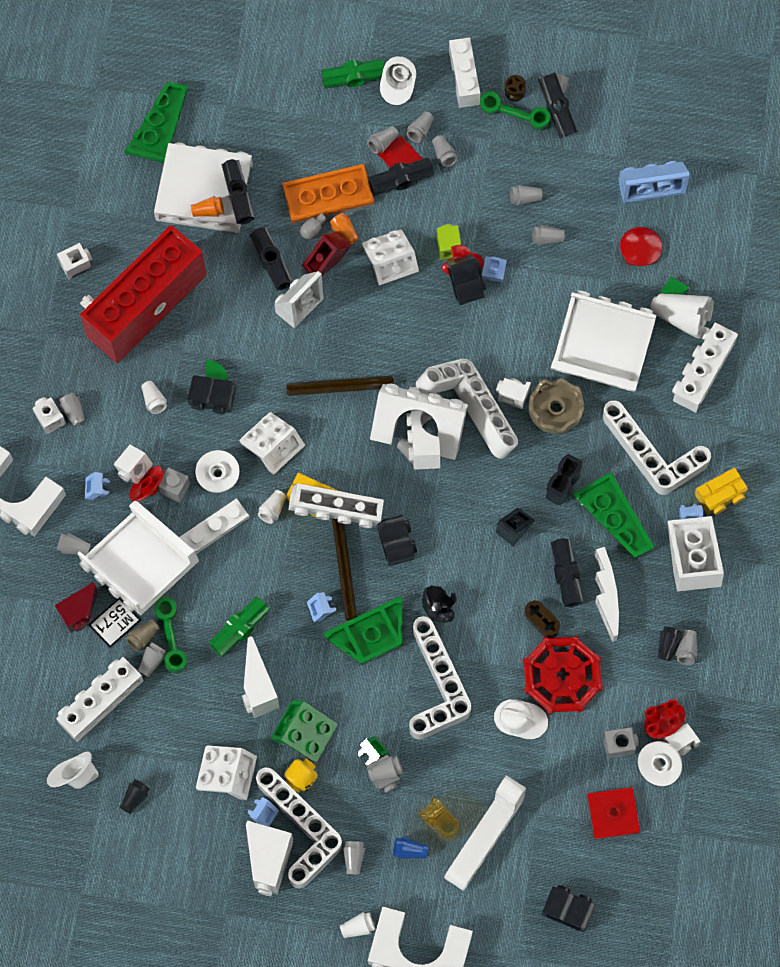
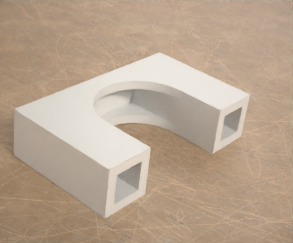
[370,384,468,460]
[0,446,66,537]
[368,907,473,967]

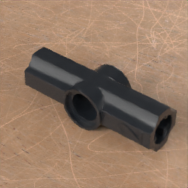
[538,72,578,138]
[368,157,434,196]
[221,159,255,225]
[250,227,293,291]
[550,538,583,608]

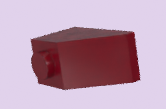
[302,231,352,276]
[55,582,98,633]

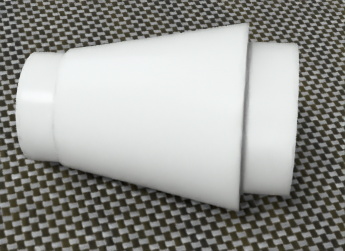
[141,381,167,414]
[258,490,286,524]
[340,912,376,938]

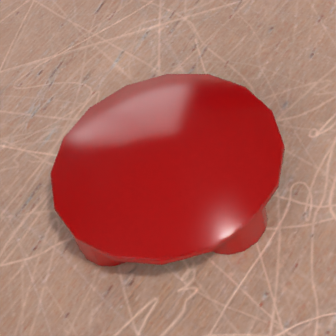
[620,227,662,266]
[644,699,686,739]

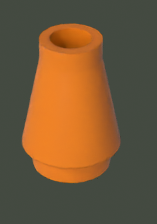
[191,196,224,217]
[330,212,359,244]

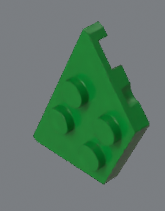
[323,596,402,665]

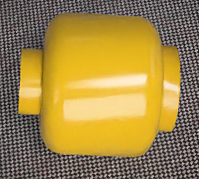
[284,758,318,793]

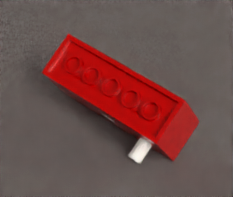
[80,225,207,364]

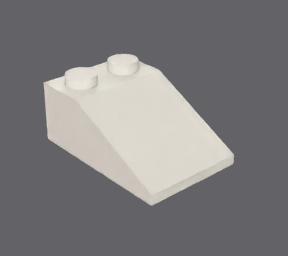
[275,271,323,329]
[668,516,724,591]
[242,636,280,718]

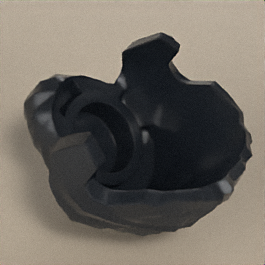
[422,585,457,623]

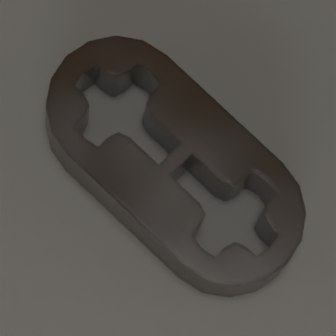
[524,600,560,638]

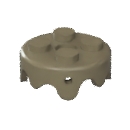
[529,379,584,434]

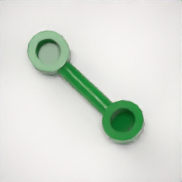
[480,91,550,131]
[154,597,187,674]

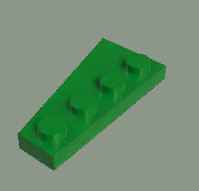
[124,81,188,163]

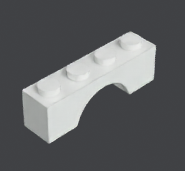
[406,387,440,469]

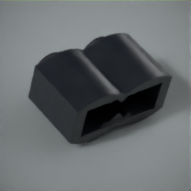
[446,254,486,305]
[187,375,237,414]
[546,454,582,506]
[376,515,417,567]
[541,885,596,933]

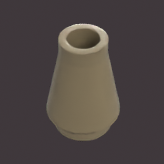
[126,619,159,652]

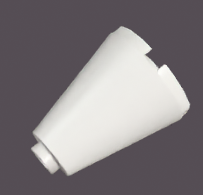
[651,294,714,339]

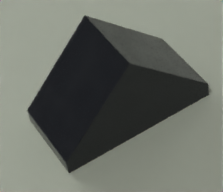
[496,507,535,547]

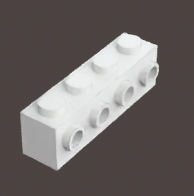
[672,323,738,413]
[289,483,384,528]
[56,657,143,742]

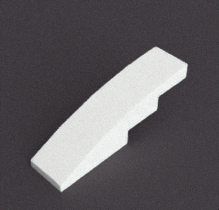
[595,547,619,642]

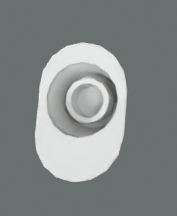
[380,56,416,105]
[494,700,548,739]
[47,751,99,789]

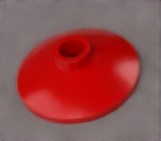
[129,466,164,502]

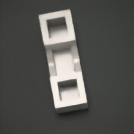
[449,37,480,108]

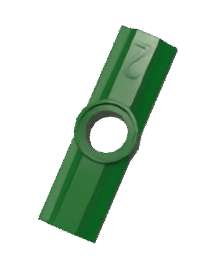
[321,59,385,89]
[209,596,270,657]

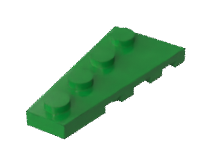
[573,472,655,559]

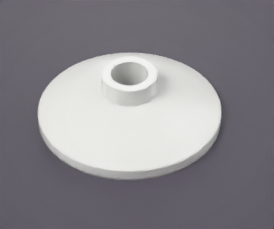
[195,450,240,493]
[638,741,682,786]

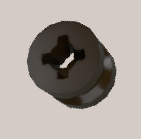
[505,75,526,101]

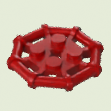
[522,635,604,714]

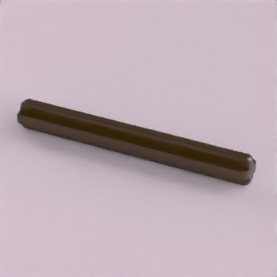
[286,376,394,396]
[332,518,357,621]

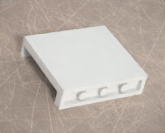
[154,142,253,233]
[551,290,656,392]
[77,501,199,615]

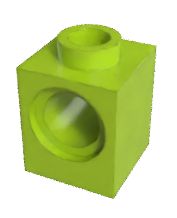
[437,224,461,260]

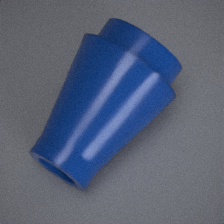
[393,836,428,859]

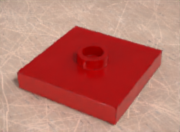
[587,787,640,840]

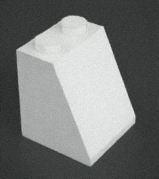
[246,821,294,896]

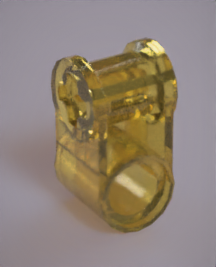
[417,797,459,841]

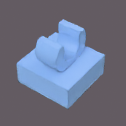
[482,256,507,283]
[85,472,110,500]
[679,503,703,519]
[307,592,336,622]
[248,797,279,827]

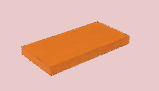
[282,164,374,224]

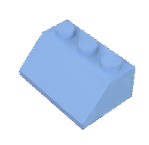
[618,161,690,203]

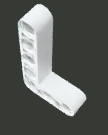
[416,359,518,459]
[603,401,711,495]
[409,616,471,740]
[256,768,342,888]
[444,775,526,891]

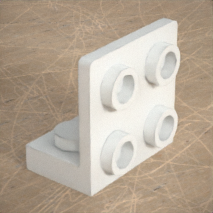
[362,229,419,285]
[239,412,305,474]
[196,746,257,800]

